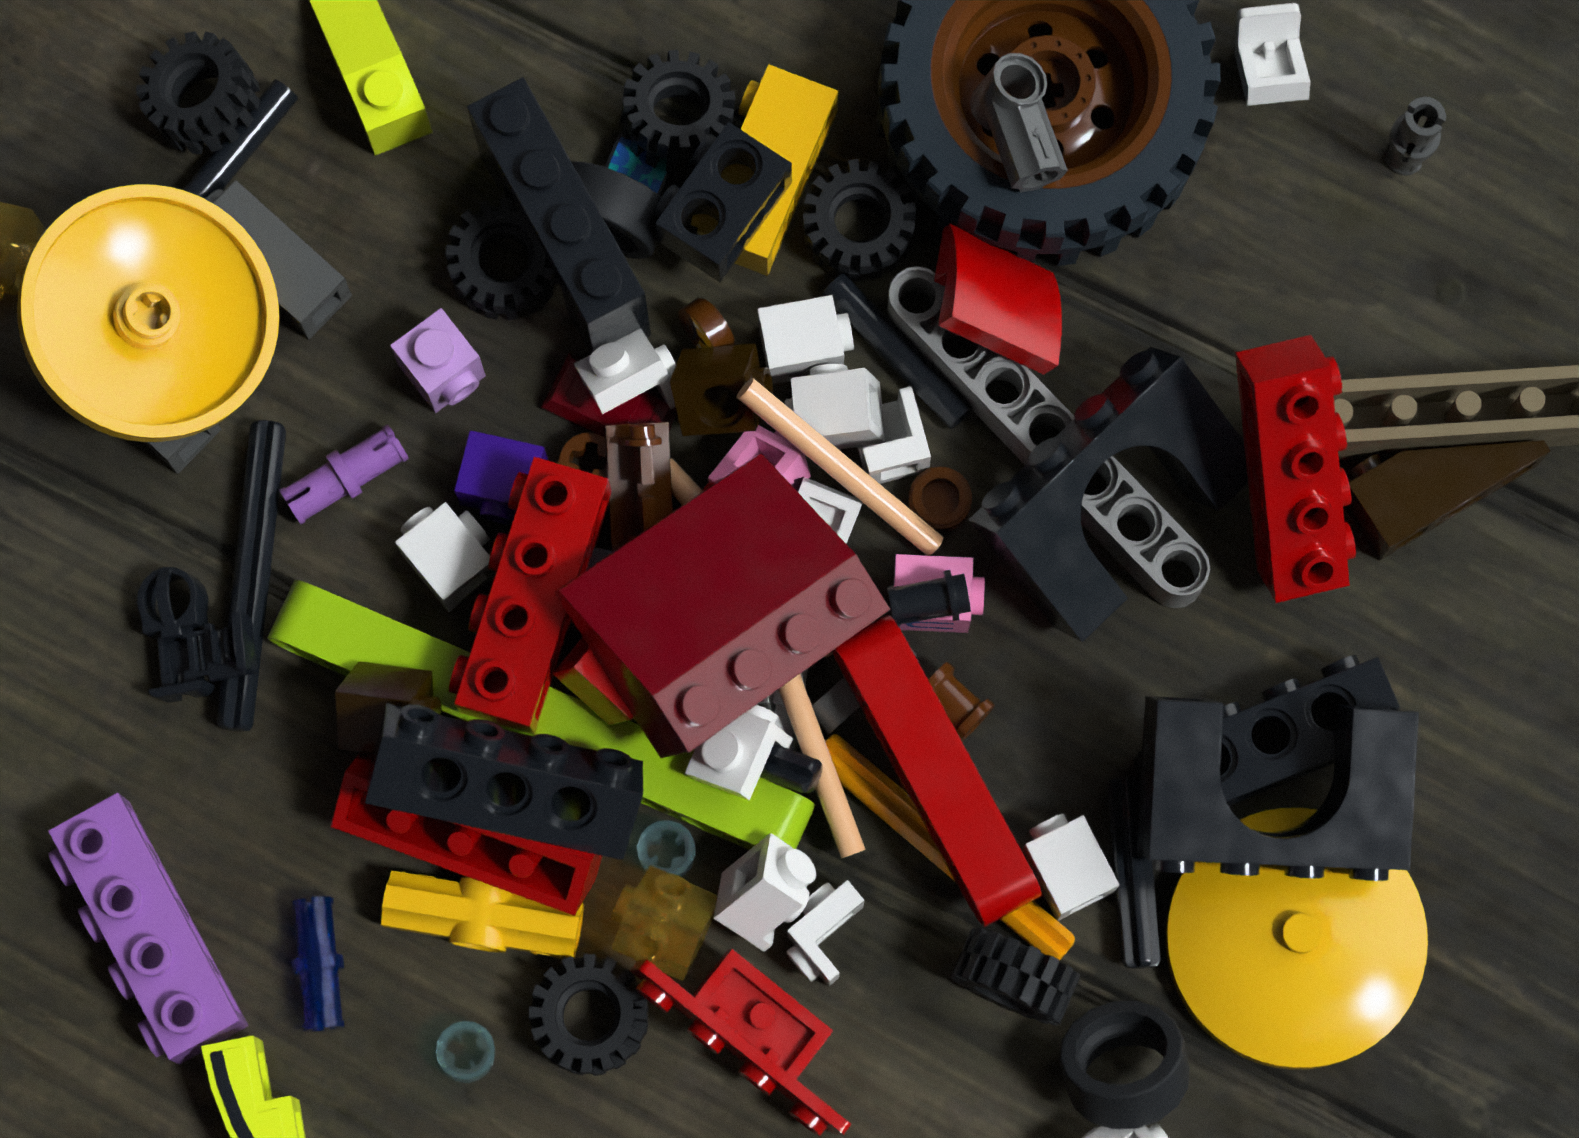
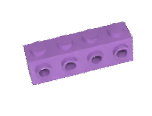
[48,793,249,1064]

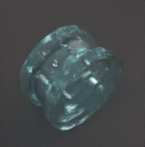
[637,820,696,882]
[436,1021,496,1084]

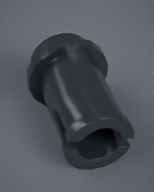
[887,570,971,626]

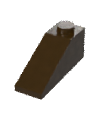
[1344,440,1551,561]

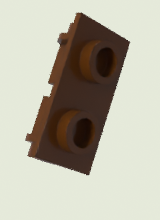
[605,422,672,551]

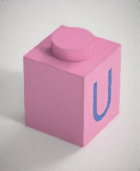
[892,554,985,633]

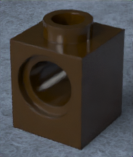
[670,344,773,436]

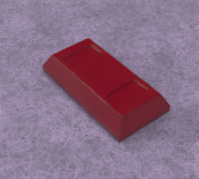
[541,353,677,437]

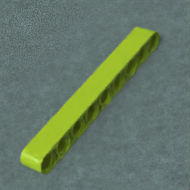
[267,580,815,850]

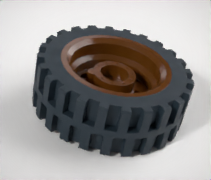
[876,0,1221,266]

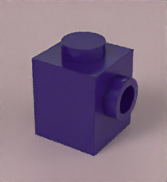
[454,430,548,526]

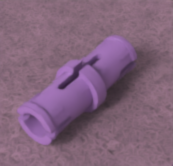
[279,424,409,525]

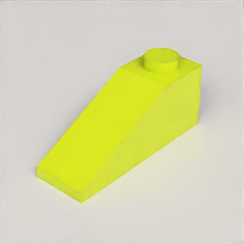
[309,0,432,156]

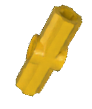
[381,870,584,959]

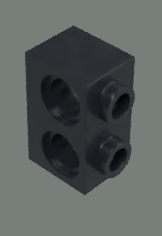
[653,122,792,283]

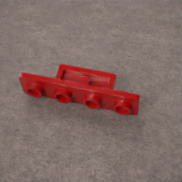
[630,949,851,1137]

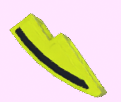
[201,1036,306,1138]

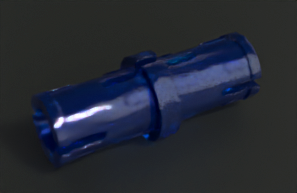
[292,896,345,1032]

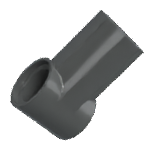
[970,53,1068,193]

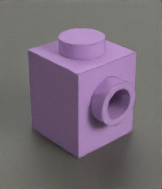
[390,308,486,413]

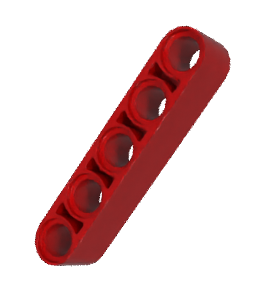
[832,615,1042,927]

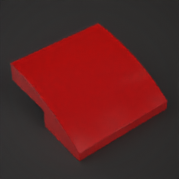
[934,224,1062,375]

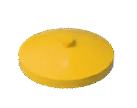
[17,184,279,442]
[1165,808,1428,1070]

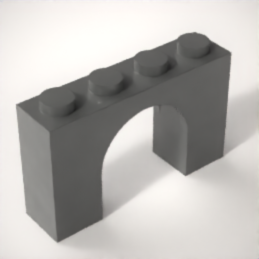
[143,180,352,474]

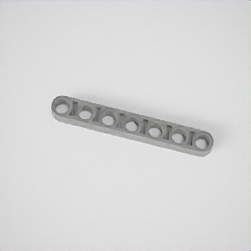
[887,266,1210,608]

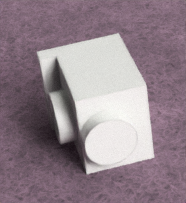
[714,833,816,952]

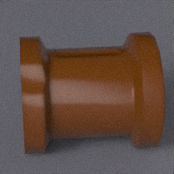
[928,662,995,742]

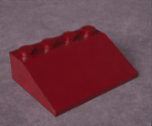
[555,453,890,758]

